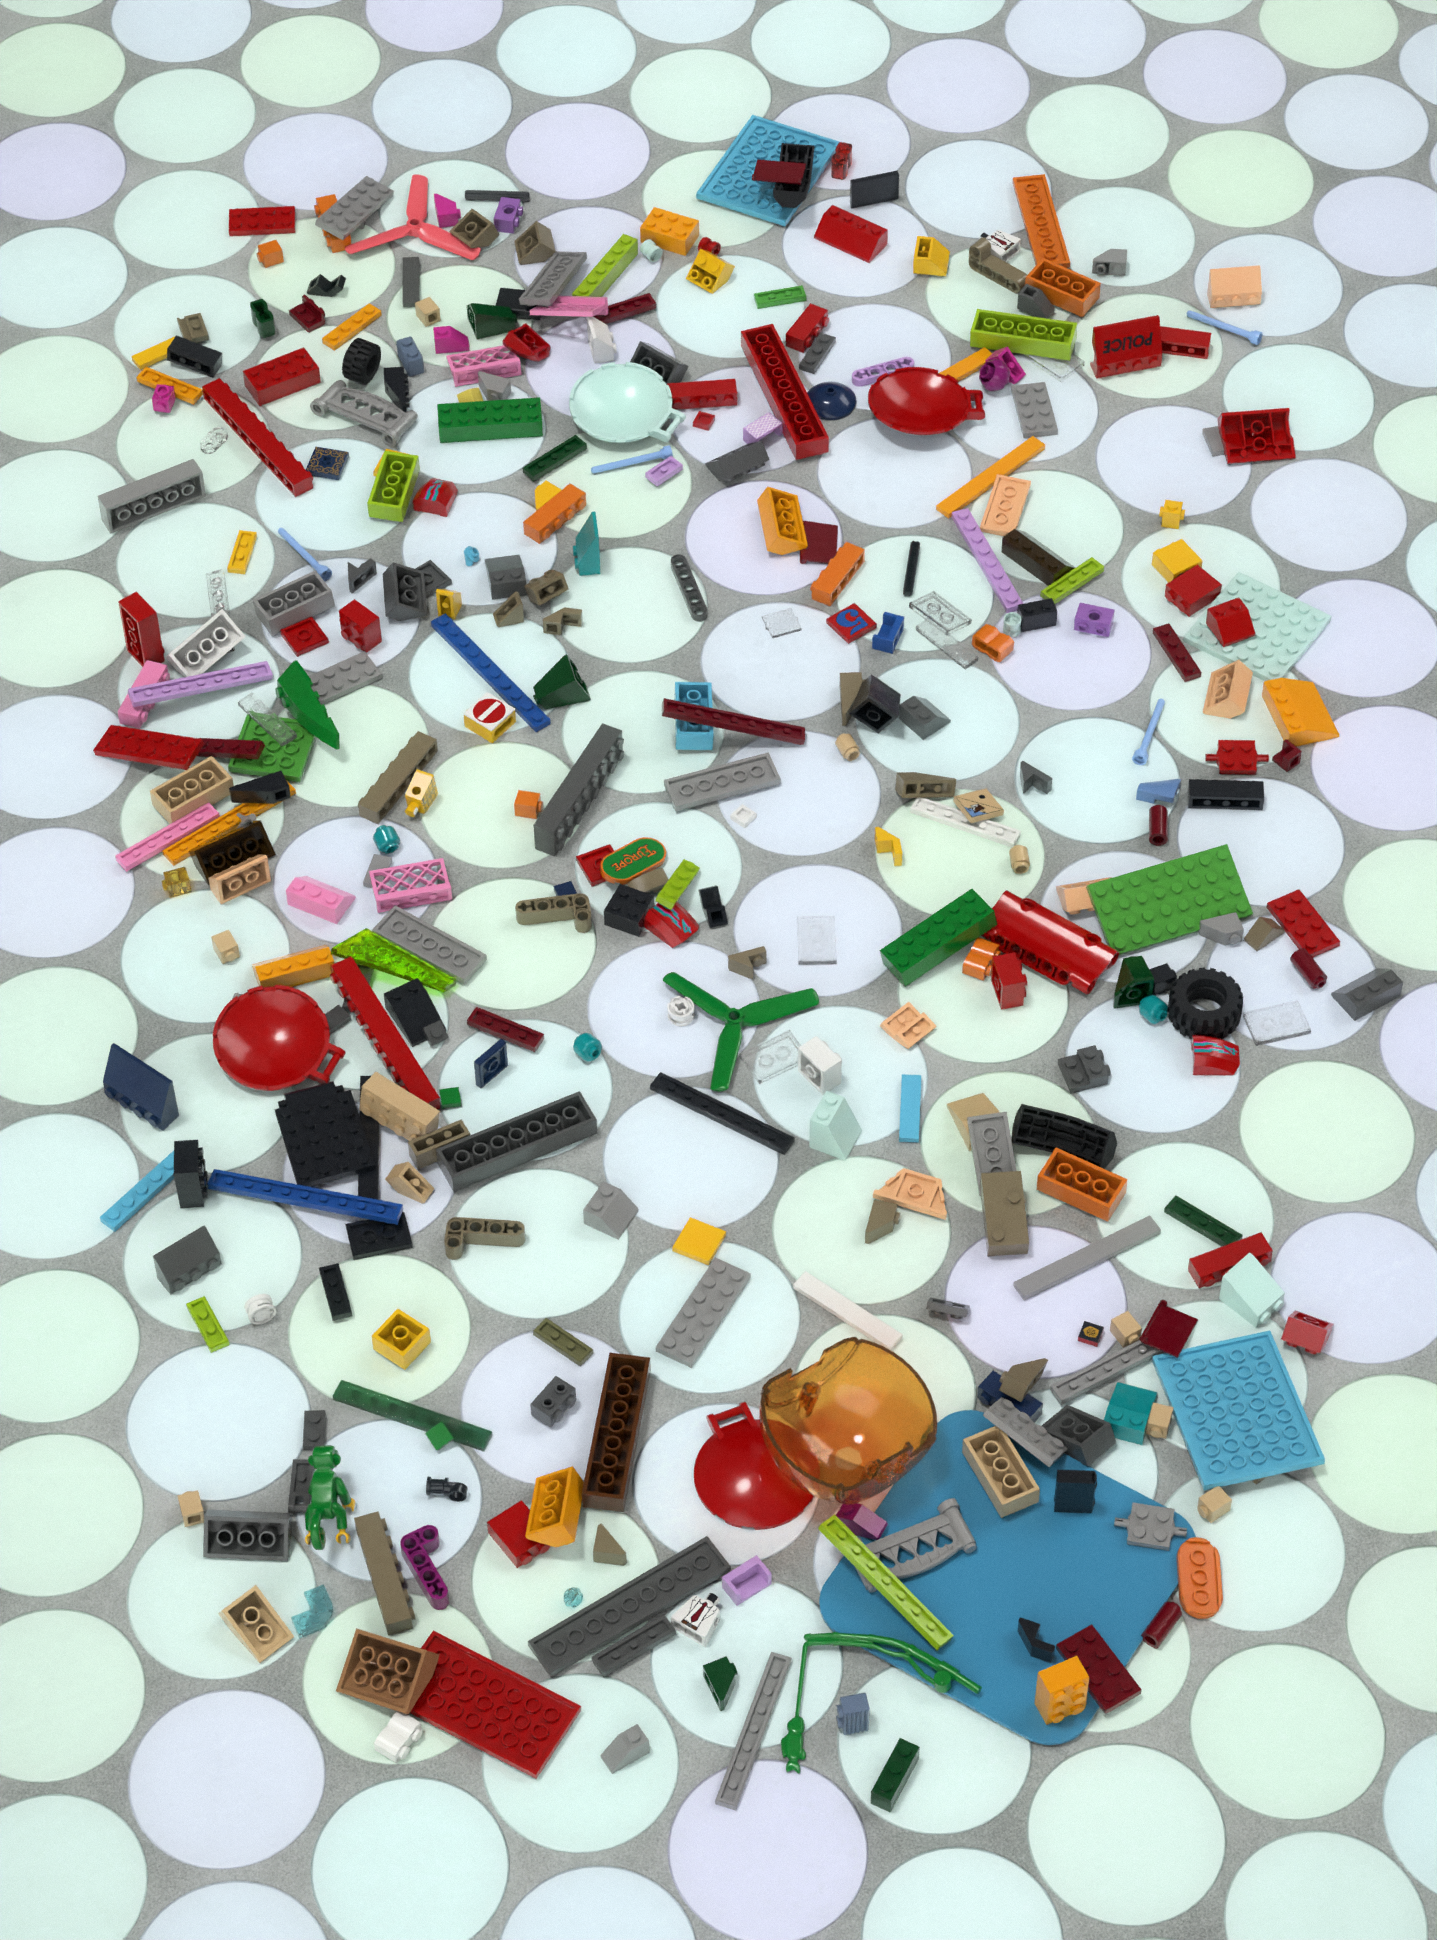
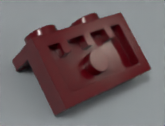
[289,295,325,333]

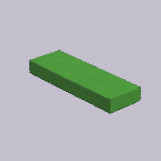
[754,285,807,309]

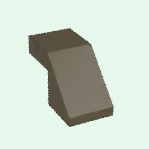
[543,607,583,635]

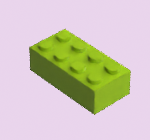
[367,451,420,522]

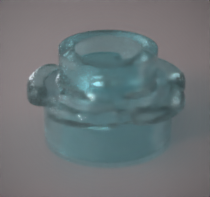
[563,1587,583,1608]

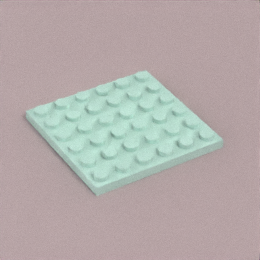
[1183,572,1332,681]

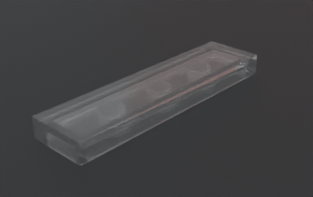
[916,617,978,670]
[238,693,297,747]

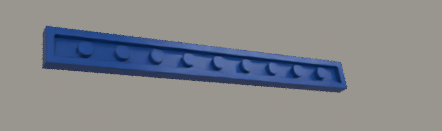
[431,613,551,732]
[207,1169,403,1225]

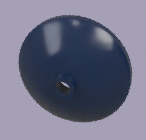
[807,381,856,420]

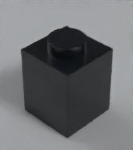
[1149,963,1177,995]

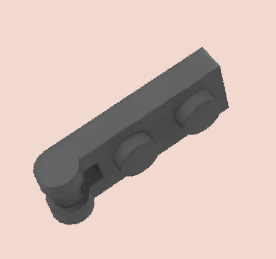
[288,1459,314,1514]

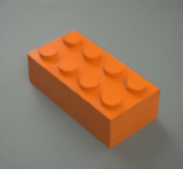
[1025,258,1101,317]
[1036,1148,1128,1222]

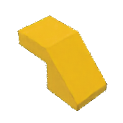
[874,827,902,866]

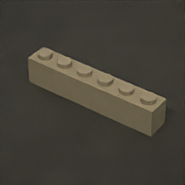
[358,731,438,824]
[354,1511,415,1635]

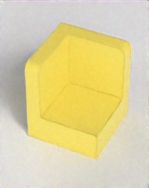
[457,388,483,403]

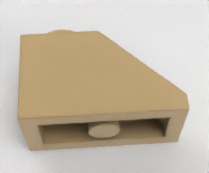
[385,1162,435,1204]

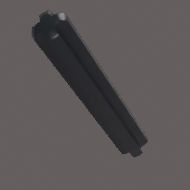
[465,190,530,202]
[903,541,920,597]

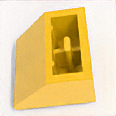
[913,236,950,276]
[686,249,735,294]

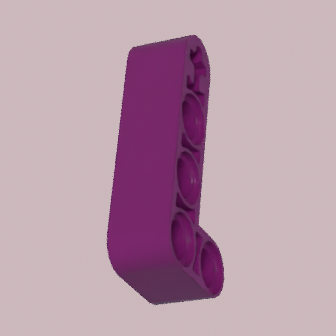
[400,1525,449,1610]

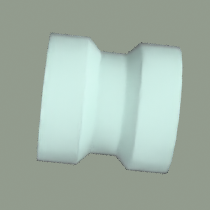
[640,239,663,262]
[1003,612,1021,637]

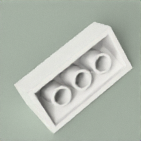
[165,609,246,677]

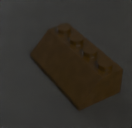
[1001,529,1076,586]
[189,820,276,885]

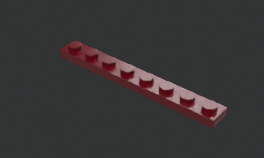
[662,698,805,745]

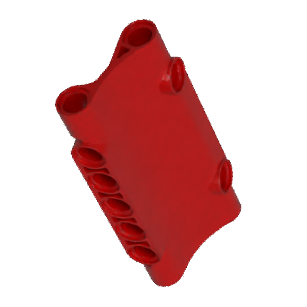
[981,890,1119,995]

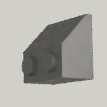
[899,696,951,740]

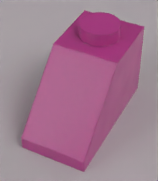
[434,193,461,228]
[433,326,469,354]
[985,346,1026,384]

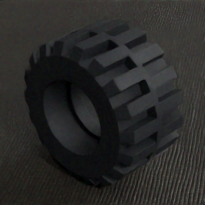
[342,338,381,385]

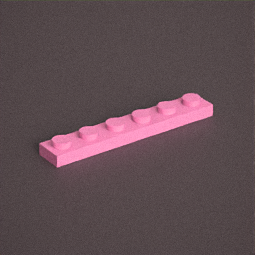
[115,802,220,872]

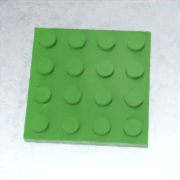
[228,712,316,782]

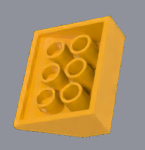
[1262,678,1339,747]

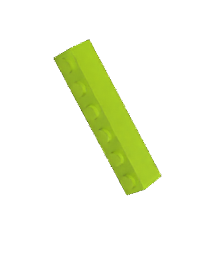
[572,234,638,297]

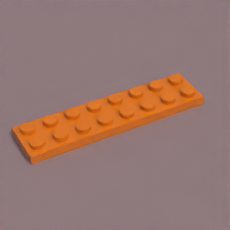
[1012,174,1070,268]

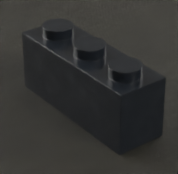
[167,335,222,378]

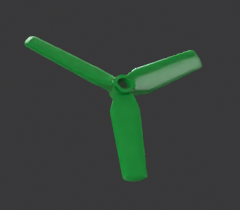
[663,972,819,1091]

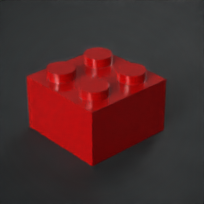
[339,599,382,653]
[991,952,1027,1010]

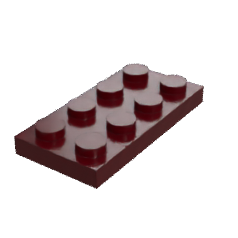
[1056,1624,1142,1714]

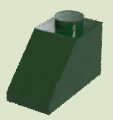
[703,1656,738,1711]

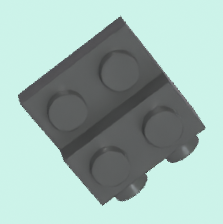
[1058,1045,1111,1093]

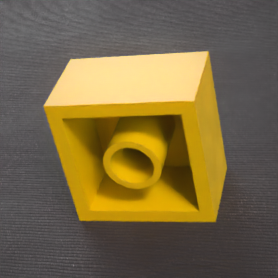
[372,1308,431,1370]

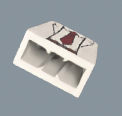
[979,230,1021,263]
[671,1593,720,1647]

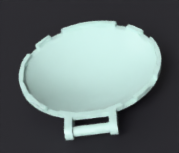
[569,362,686,443]

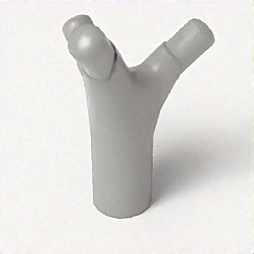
[237,813,256,828]

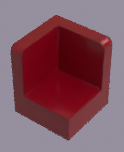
[1272,739,1302,772]

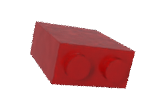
[1165,564,1222,617]
[487,1500,551,1568]

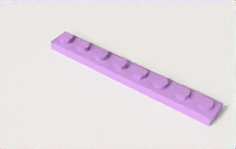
[952,508,1023,613]
[128,661,273,707]

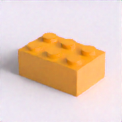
[640,207,699,256]
[1034,1656,1089,1725]

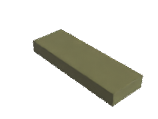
[533,1318,593,1367]

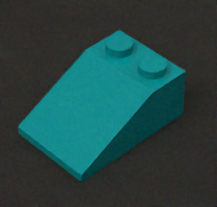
[573,511,600,576]
[1104,1382,1158,1445]

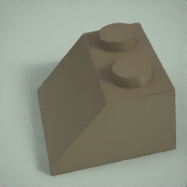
[449,209,500,248]
[514,221,556,265]

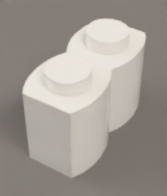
[374,1711,422,1763]

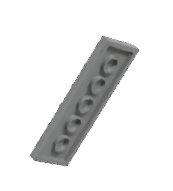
[315,176,394,240]
[519,251,587,307]
[664,752,781,811]
[372,905,487,985]
[656,1257,751,1368]

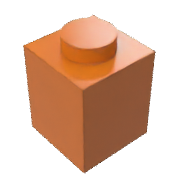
[256,240,284,268]
[514,790,543,819]

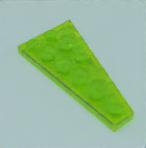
[331,928,457,992]

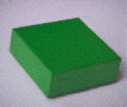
[439,1087,461,1109]
[425,1421,455,1451]

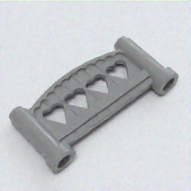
[310,380,418,447]
[854,1498,977,1593]

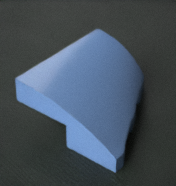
[1136,779,1181,804]

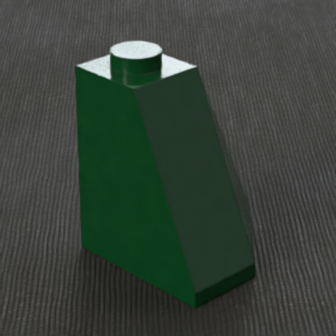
[466,303,517,340]
[533,654,591,710]
[1113,956,1154,1009]

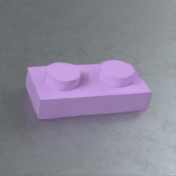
[645,456,683,486]

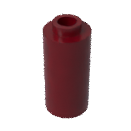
[1149,805,1168,846]
[1290,948,1327,989]
[1141,1602,1182,1648]

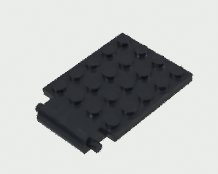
[274,1081,375,1187]

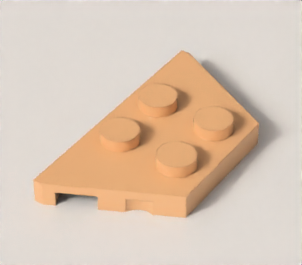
[873,1168,947,1220]

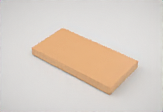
[980,474,1031,536]

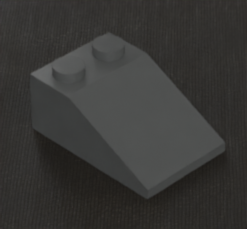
[484,555,527,600]
[1042,1405,1116,1466]

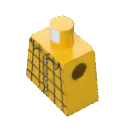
[405,769,438,817]

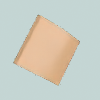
[880,1002,937,1049]

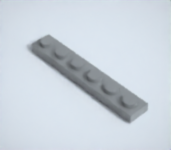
[1050,1340,1164,1405]

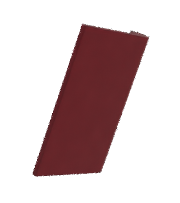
[752,159,806,185]
[800,521,838,564]
[1140,1300,1198,1358]

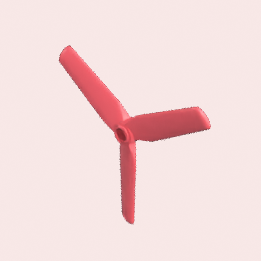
[344,174,481,260]

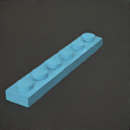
[100,1151,174,1232]

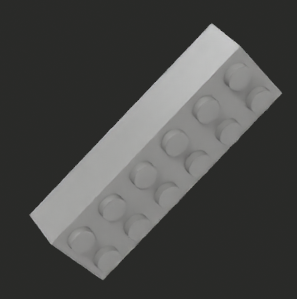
[97,459,206,534]

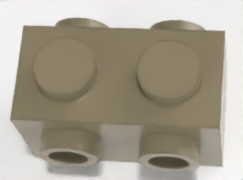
[524,570,569,605]

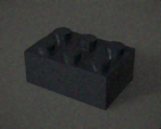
[174,1140,208,1208]

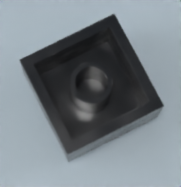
[604,884,655,937]

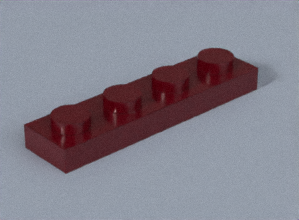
[593,293,656,324]
[1153,623,1202,682]
[197,738,265,759]
[467,1007,544,1052]

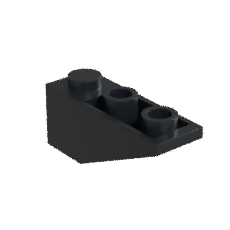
[383,367,410,412]
[229,771,291,804]

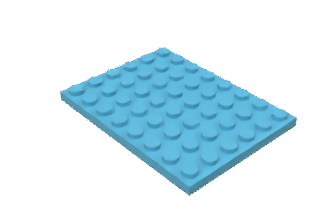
[696,115,840,226]
[1152,1331,1325,1491]

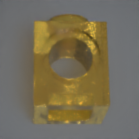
[161,867,192,898]

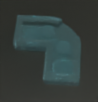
[291,1584,333,1639]

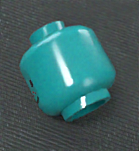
[373,825,400,854]
[1139,995,1168,1024]
[573,1033,602,1062]

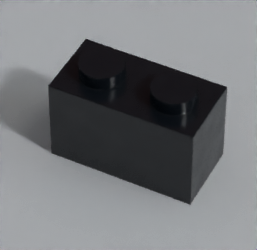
[1017,598,1057,632]

